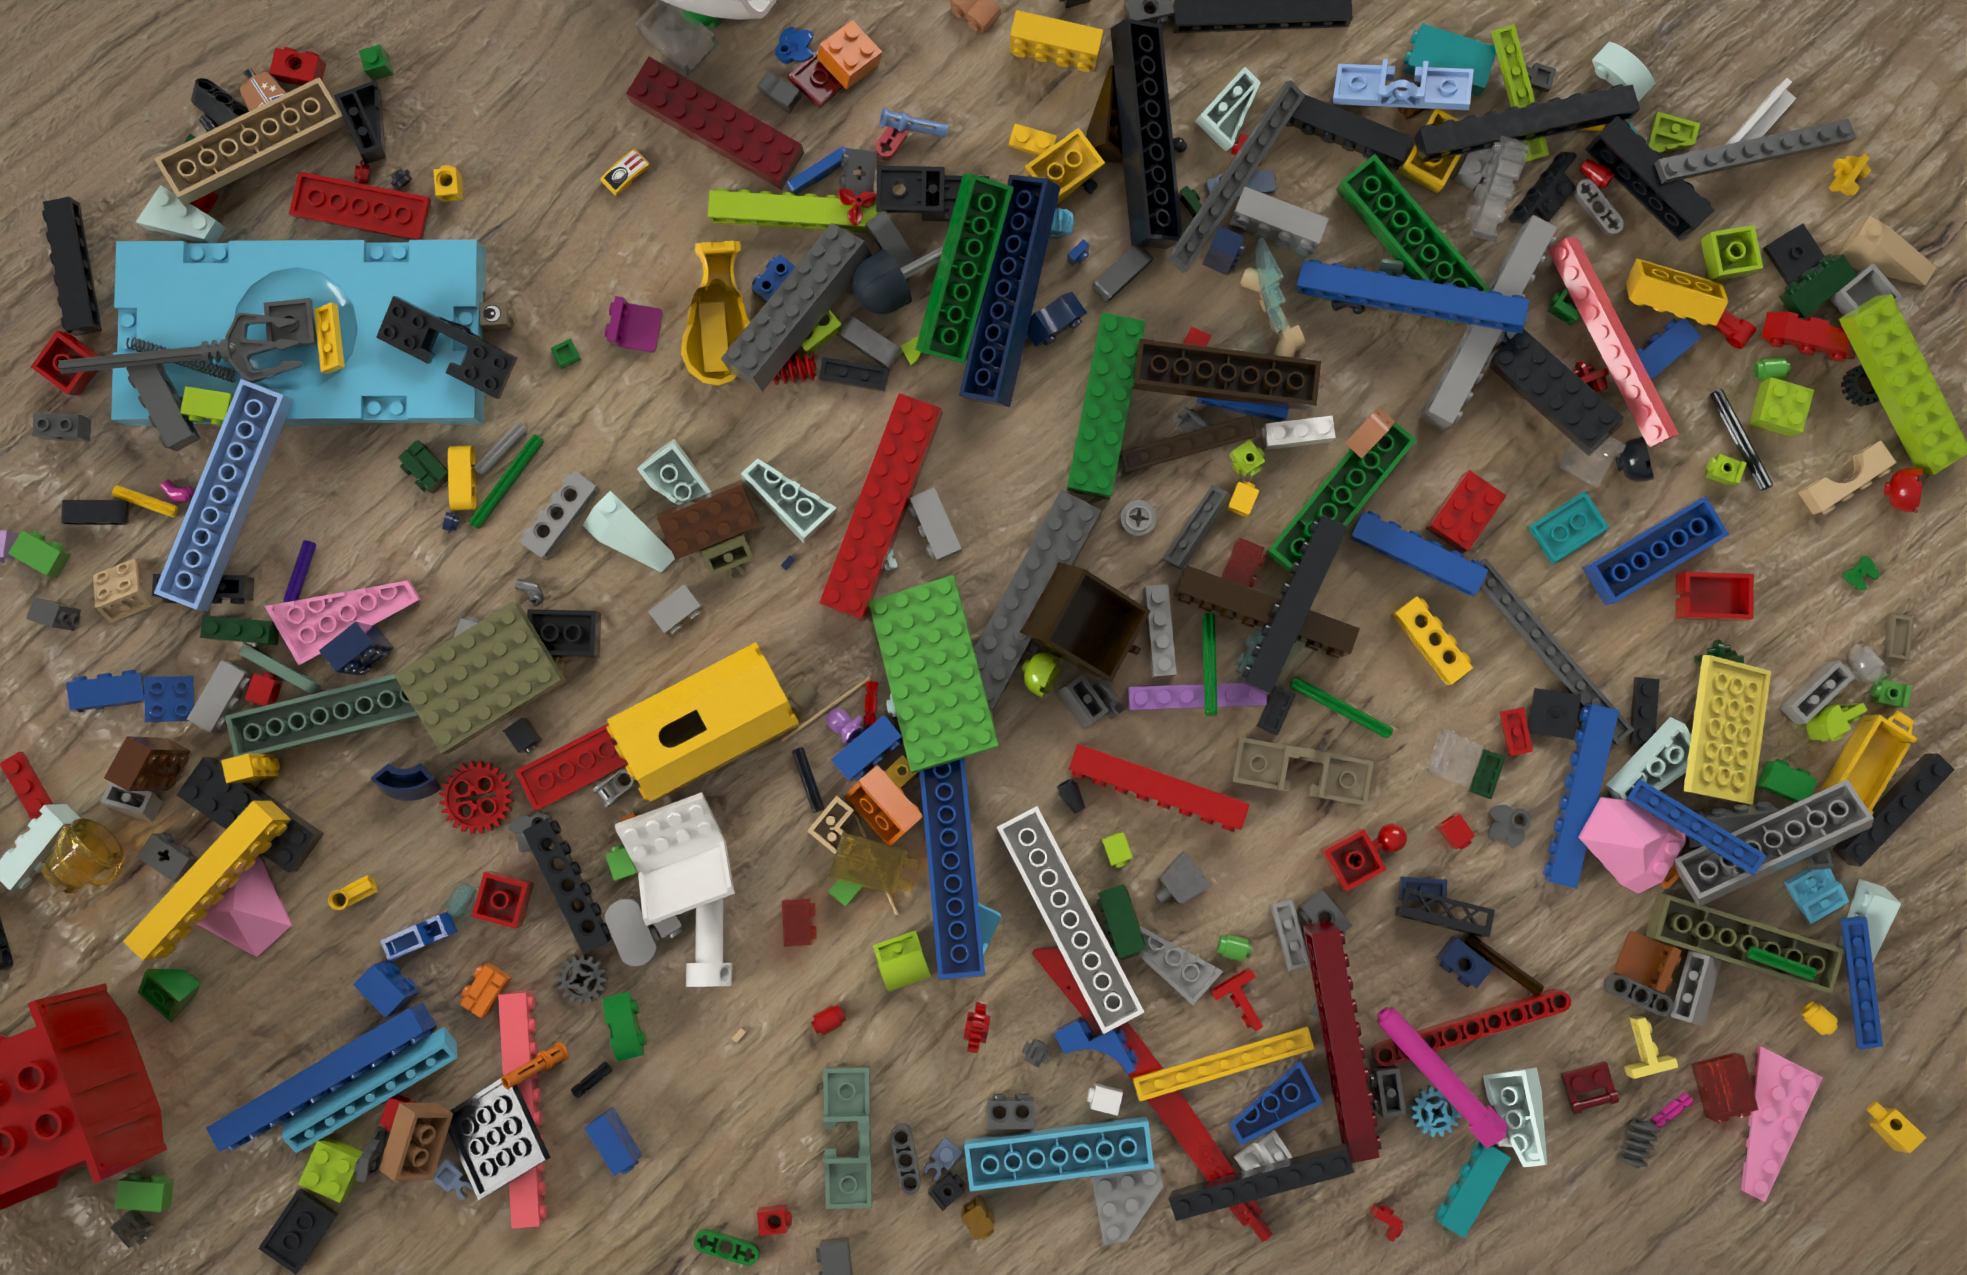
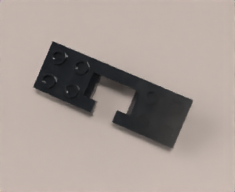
[376,296,518,399]

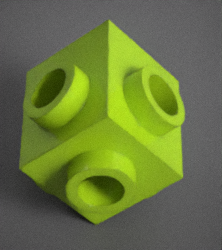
[1229,439,1265,477]

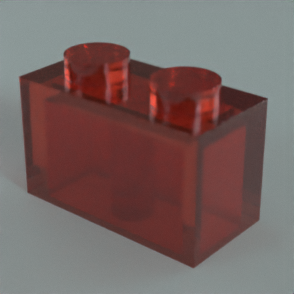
[1221,537,1266,588]
[782,898,817,947]

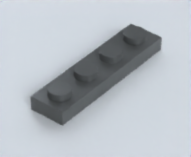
[1163,485,1232,570]

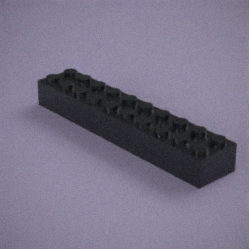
[1110,18,1182,249]

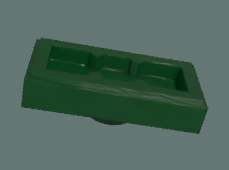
[1468,749,1506,799]

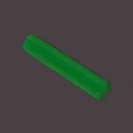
[1747,947,1817,980]

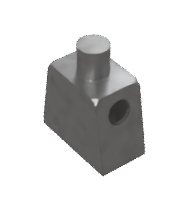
[1154,851,1212,905]

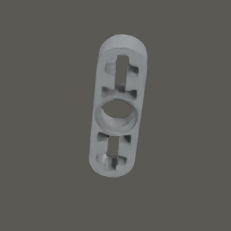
[1573,179,1624,237]

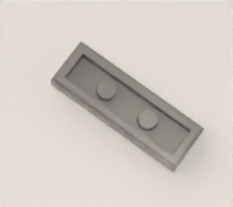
[1270,898,1310,971]

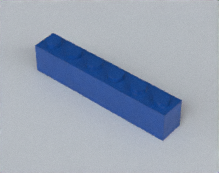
[1350,511,1488,597]

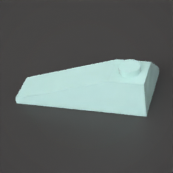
[583,491,675,573]

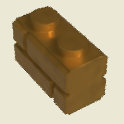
[961,1195,995,1240]

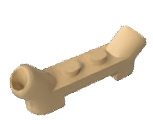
[1240,267,1306,357]

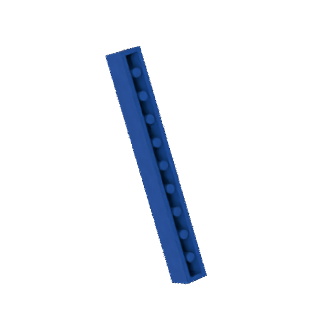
[1297,259,1530,333]

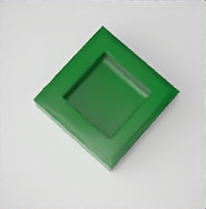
[551,338,582,369]

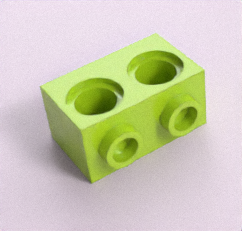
[800,309,842,356]

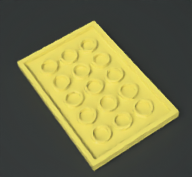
[1684,655,1771,805]

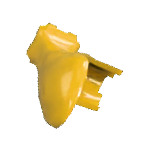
[681,241,750,386]

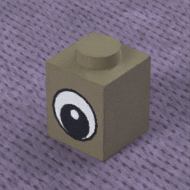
[480,302,516,330]

